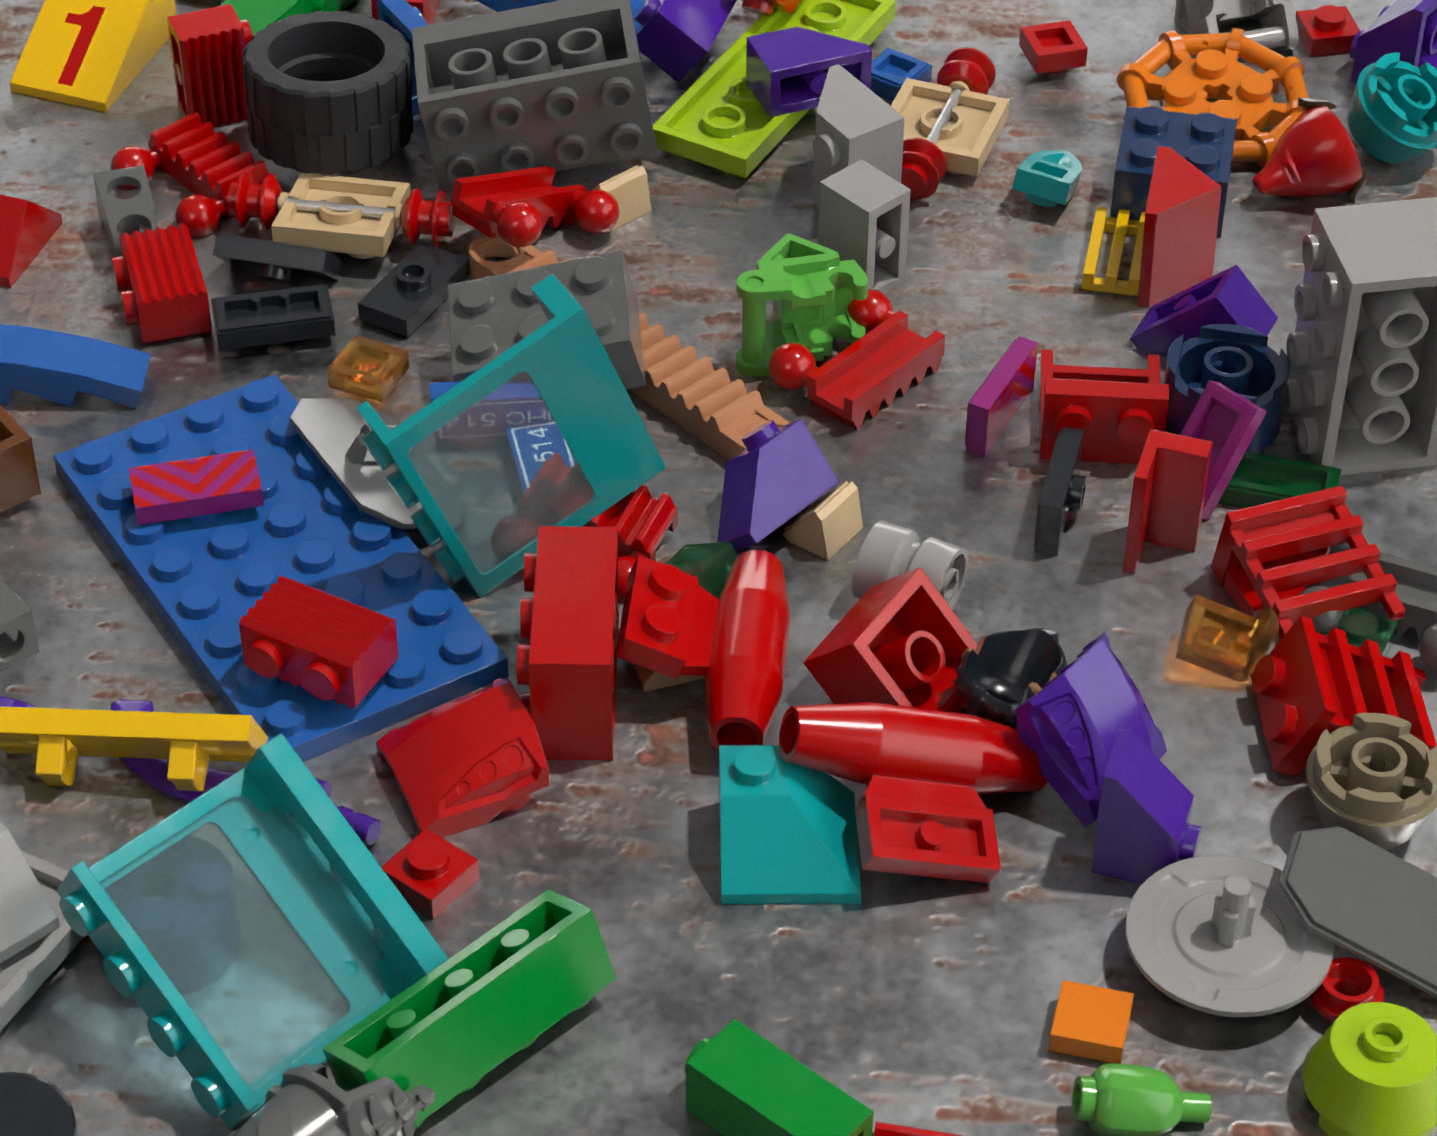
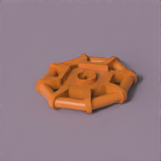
[1117,28,1309,167]

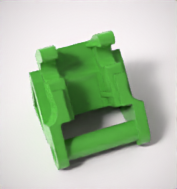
[736,233,868,376]

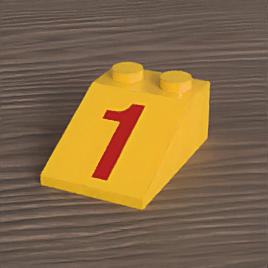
[9,0,176,112]

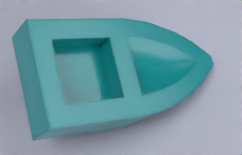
[1012,150,1082,207]

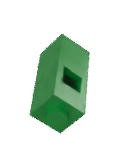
[684,1018,874,1136]

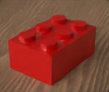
[516,526,619,761]

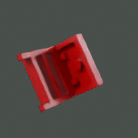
[1039,349,1169,464]
[1211,486,1406,639]
[1250,616,1437,778]

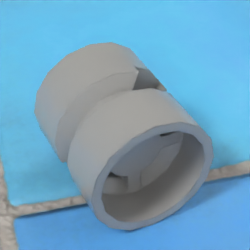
[852,520,968,610]

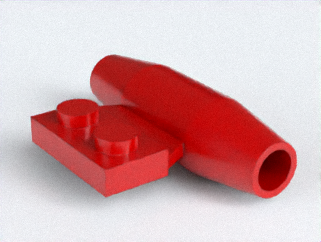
[615,550,791,751]
[779,702,1047,883]

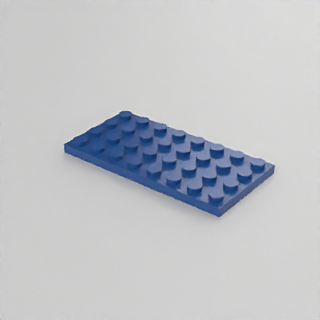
[54,374,509,762]

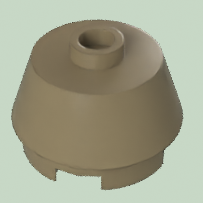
[1306,713,1437,850]

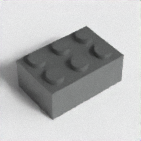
[448,250,646,390]

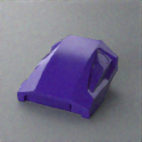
[1014,632,1167,827]

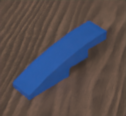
[0,324,151,408]

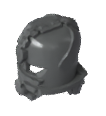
[228,1063,435,1136]

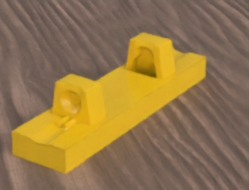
[0,707,268,791]

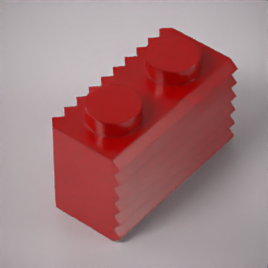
[167,4,253,128]
[111,222,212,344]
[239,575,399,709]

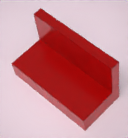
[1122,429,1213,574]

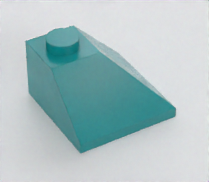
[719,745,861,904]

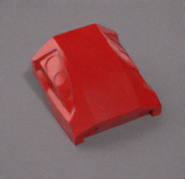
[376,679,549,838]

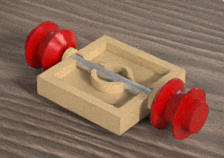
[891,47,1010,200]
[227,171,456,259]

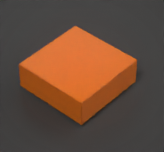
[1048,980,1134,1064]

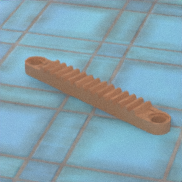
[469,233,790,461]

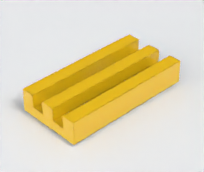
[1081,206,1145,296]

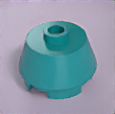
[1347,52,1437,164]

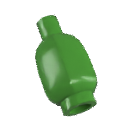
[1071,1063,1212,1136]

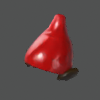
[1252,98,1369,204]

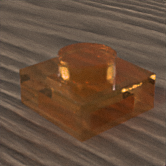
[327,335,409,403]

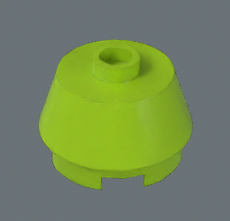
[1302,1002,1437,1136]

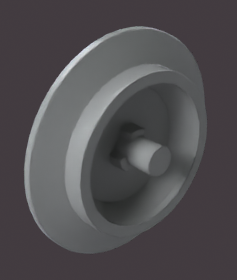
[1125,855,1335,1017]

